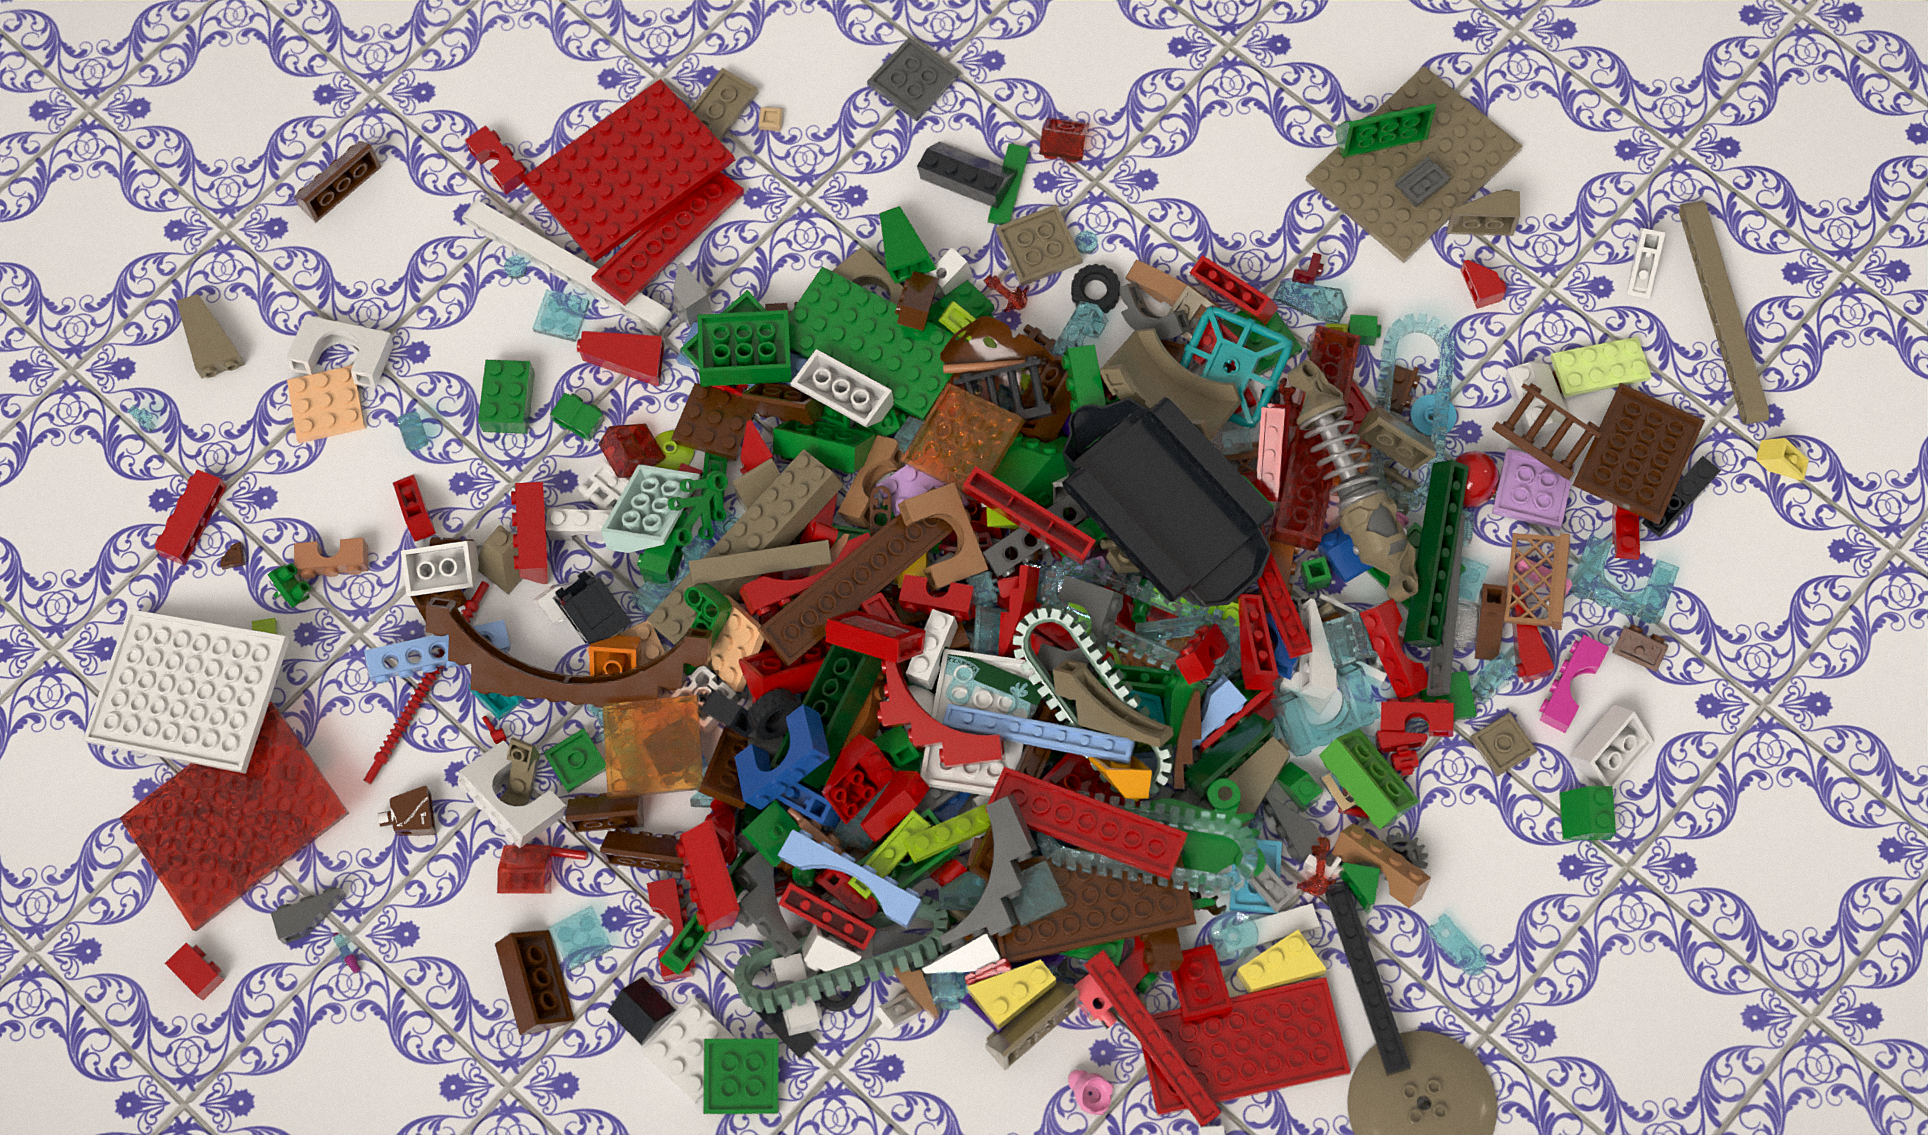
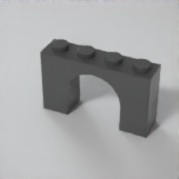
[1037,575,1124,679]

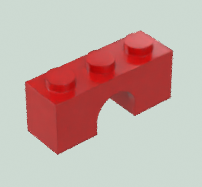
[464,125,527,195]
[899,574,976,621]
[1175,623,1230,685]
[1380,698,1454,737]

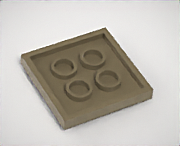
[995,204,1082,286]

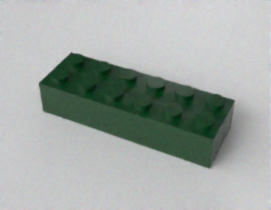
[770,644,882,791]

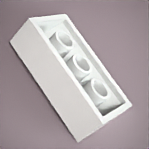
[790,349,894,427]

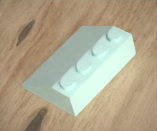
[601,464,701,553]

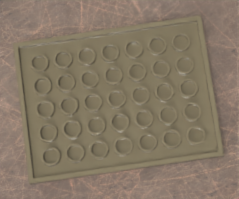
[1305,66,1523,263]

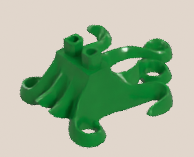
[1124,778,1266,910]

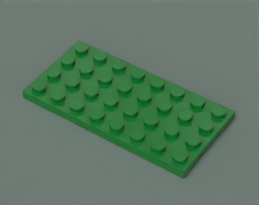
[788,266,966,422]

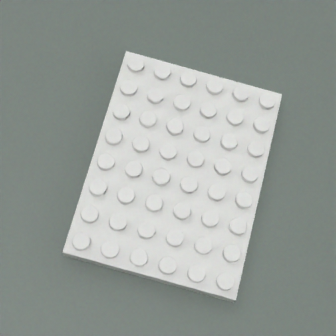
[83,609,290,774]

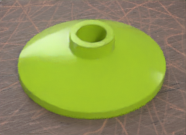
[649,430,694,471]

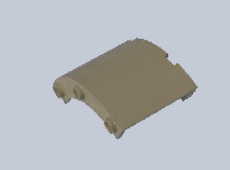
[1100,328,1241,442]

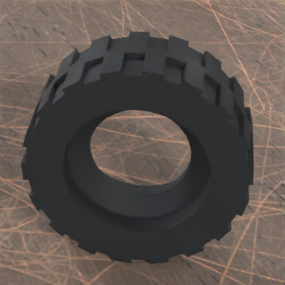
[1071,264,1120,316]
[747,688,801,740]

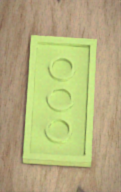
[1550,337,1652,397]

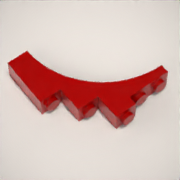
[877,660,1006,768]

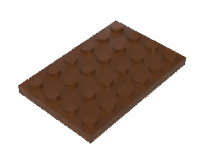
[1572,383,1705,524]

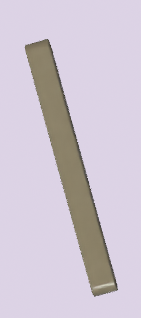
[1679,200,1769,425]

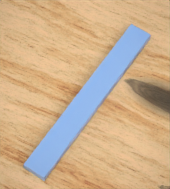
[942,703,1135,764]

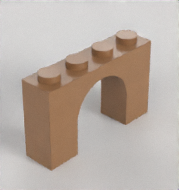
[898,483,988,592]

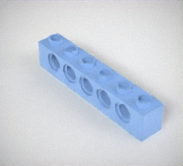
[364,620,510,684]

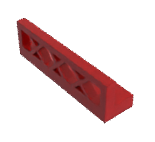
[1199,685,1286,754]

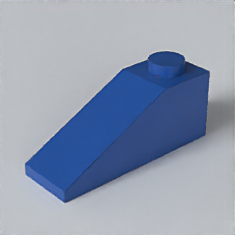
[776,782,840,828]

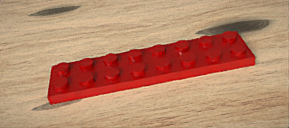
[591,172,744,306]
[986,766,1188,880]

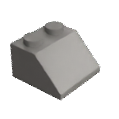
[673,262,712,328]

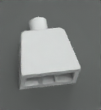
[927,247,973,296]

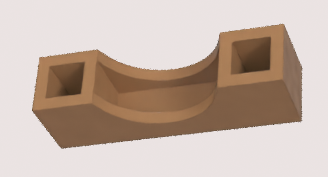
[837,435,908,529]
[1332,823,1431,908]

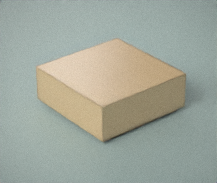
[759,107,783,131]

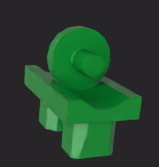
[267,563,311,608]

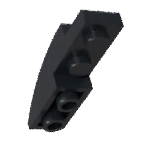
[1642,456,1721,538]

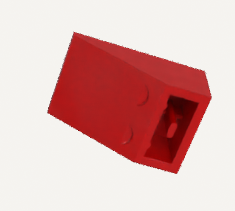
[822,734,897,825]

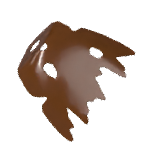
[940,316,1055,421]

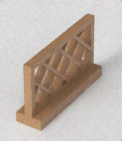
[1504,533,1570,630]

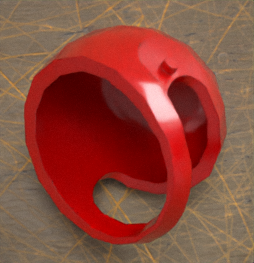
[1454,450,1499,508]

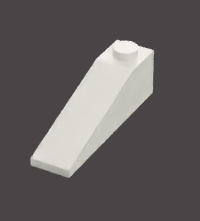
[1299,599,1338,699]

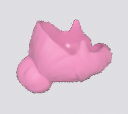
[1068,1069,1114,1115]

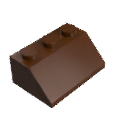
[742,383,823,425]
[565,791,644,833]

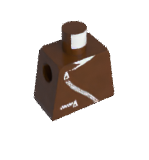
[378,786,437,836]

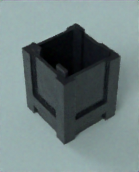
[553,570,632,645]

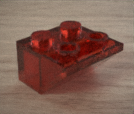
[598,423,666,478]
[497,845,552,894]

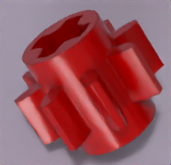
[1391,745,1419,776]

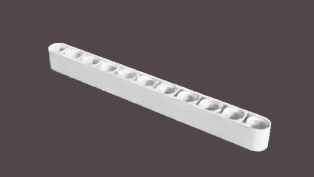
[462,200,672,333]

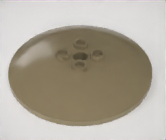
[1347,1031,1497,1135]

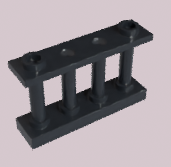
[953,356,1057,436]

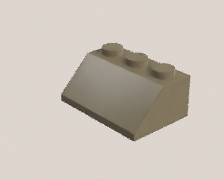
[1356,406,1436,472]

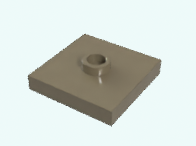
[1470,712,1537,777]

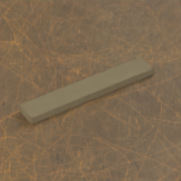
[688,540,832,585]

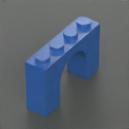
[735,704,830,810]

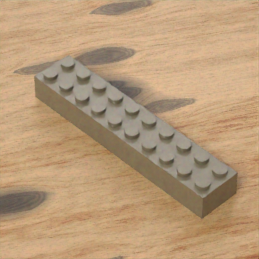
[646,449,843,646]

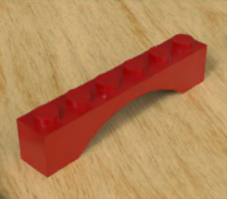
[739,533,870,616]

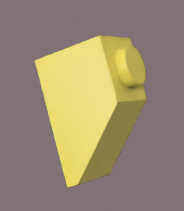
[1756,438,1809,480]

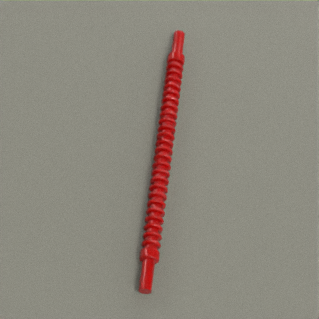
[363,581,490,785]

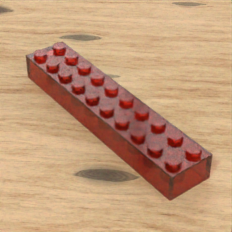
[1269,325,1361,552]

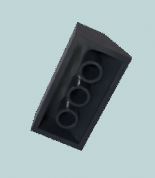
[917,142,1018,209]

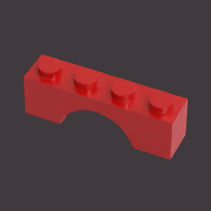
[1360,598,1428,699]
[647,878,696,982]

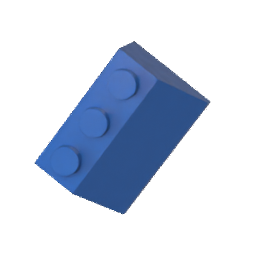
[1315,526,1373,583]

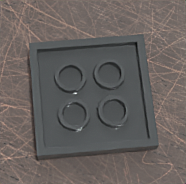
[867,37,959,122]

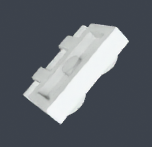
[578,461,629,510]

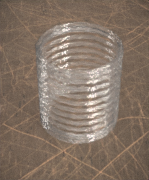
[1453,599,1480,650]

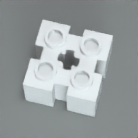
[670,665,739,736]

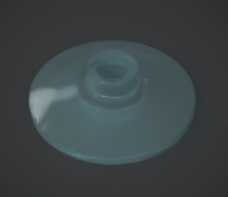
[1209,911,1258,959]

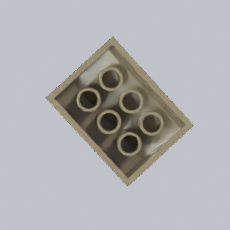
[985,980,1080,1070]

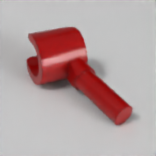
[482,716,507,744]

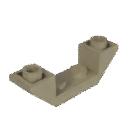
[499,737,540,806]

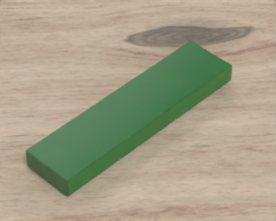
[988,143,1030,225]

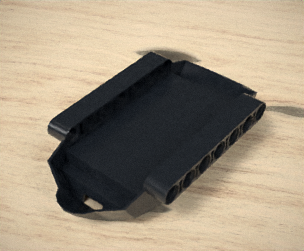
[1062,397,1274,607]

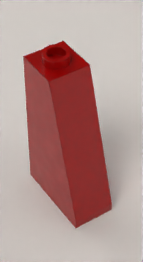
[577,331,665,386]

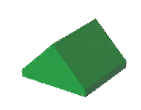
[1339,863,1380,915]

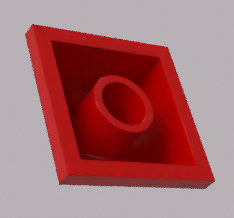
[739,420,774,476]

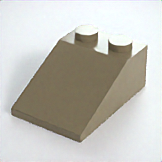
[1446,189,1520,236]

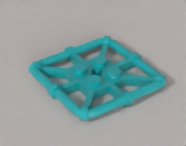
[1180,306,1293,429]

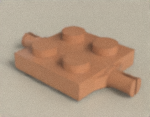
[786,807,849,856]

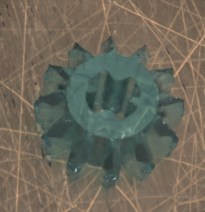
[397,411,428,451]

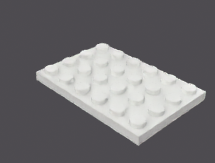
[920,649,1034,796]

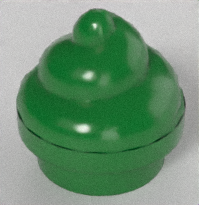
[792,867,816,887]

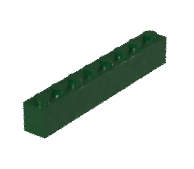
[1403,460,1469,648]

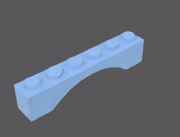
[1132,674,1247,776]
[778,830,922,929]

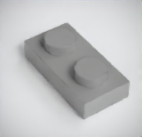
[1243,864,1295,913]

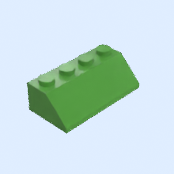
[1318,728,1420,830]

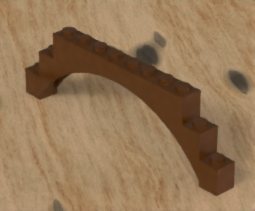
[425,597,713,714]

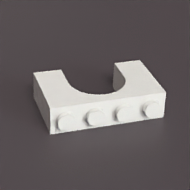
[286,315,394,388]
[457,740,566,848]

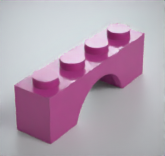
[1539,635,1610,733]

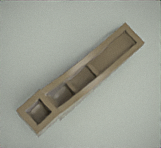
[1053,659,1173,747]

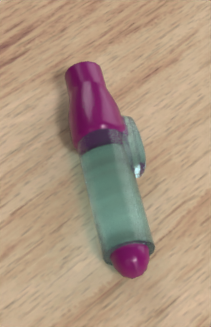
[333,932,361,974]

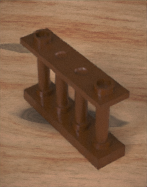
[1492,383,1602,481]

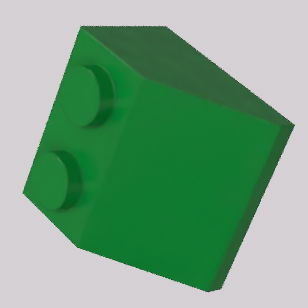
[1559,786,1616,840]

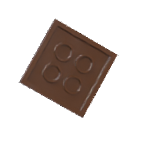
[671,383,755,461]

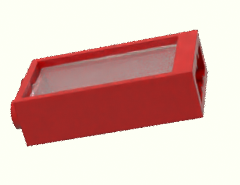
[825,610,926,663]

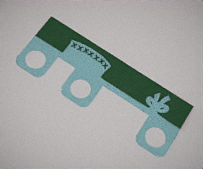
[909,647,1042,719]

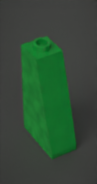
[879,206,937,284]

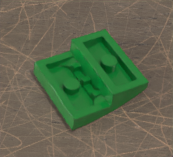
[1419,671,1477,726]

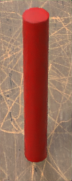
[516,844,588,860]

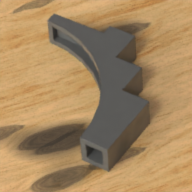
[939,795,1038,947]
[733,799,801,958]

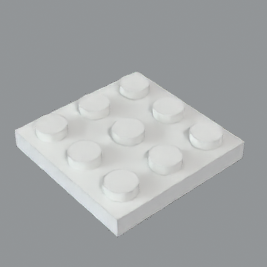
[642,998,736,1104]

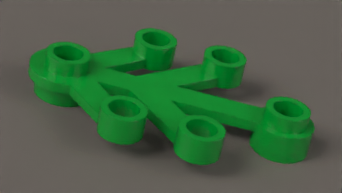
[668,470,728,546]

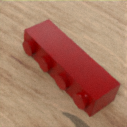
[1189,255,1278,326]
[154,469,227,566]
[778,881,876,951]

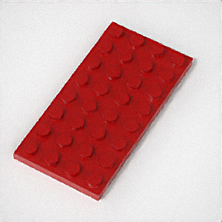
[1141,977,1351,1116]

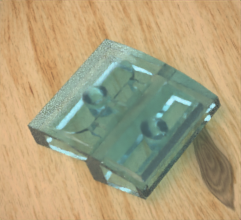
[1322,610,1374,669]

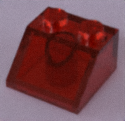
[1039,117,1090,162]

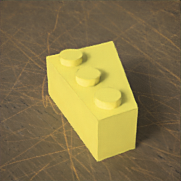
[1236,929,1327,993]
[967,960,1056,1030]

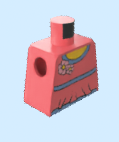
[1072,973,1118,1029]

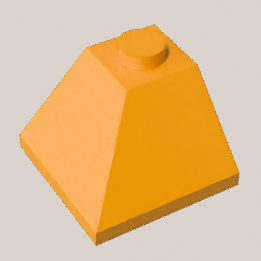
[1089,756,1152,801]

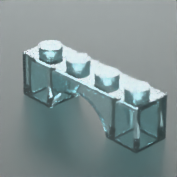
[631,534,712,617]

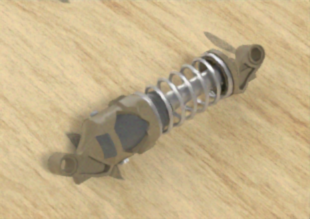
[1288,360,1419,604]

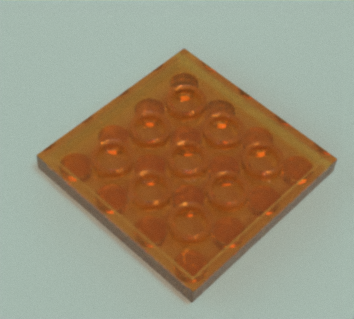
[901,383,1025,495]
[603,695,704,799]

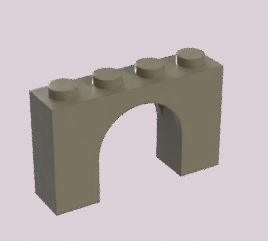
[832,246,904,305]

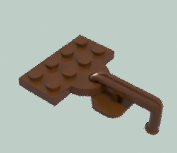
[698,727,809,809]

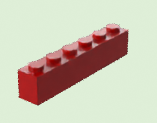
[963,466,1096,566]

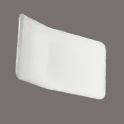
[469,518,503,546]

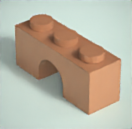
[294,537,368,579]

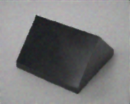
[607,977,677,1046]

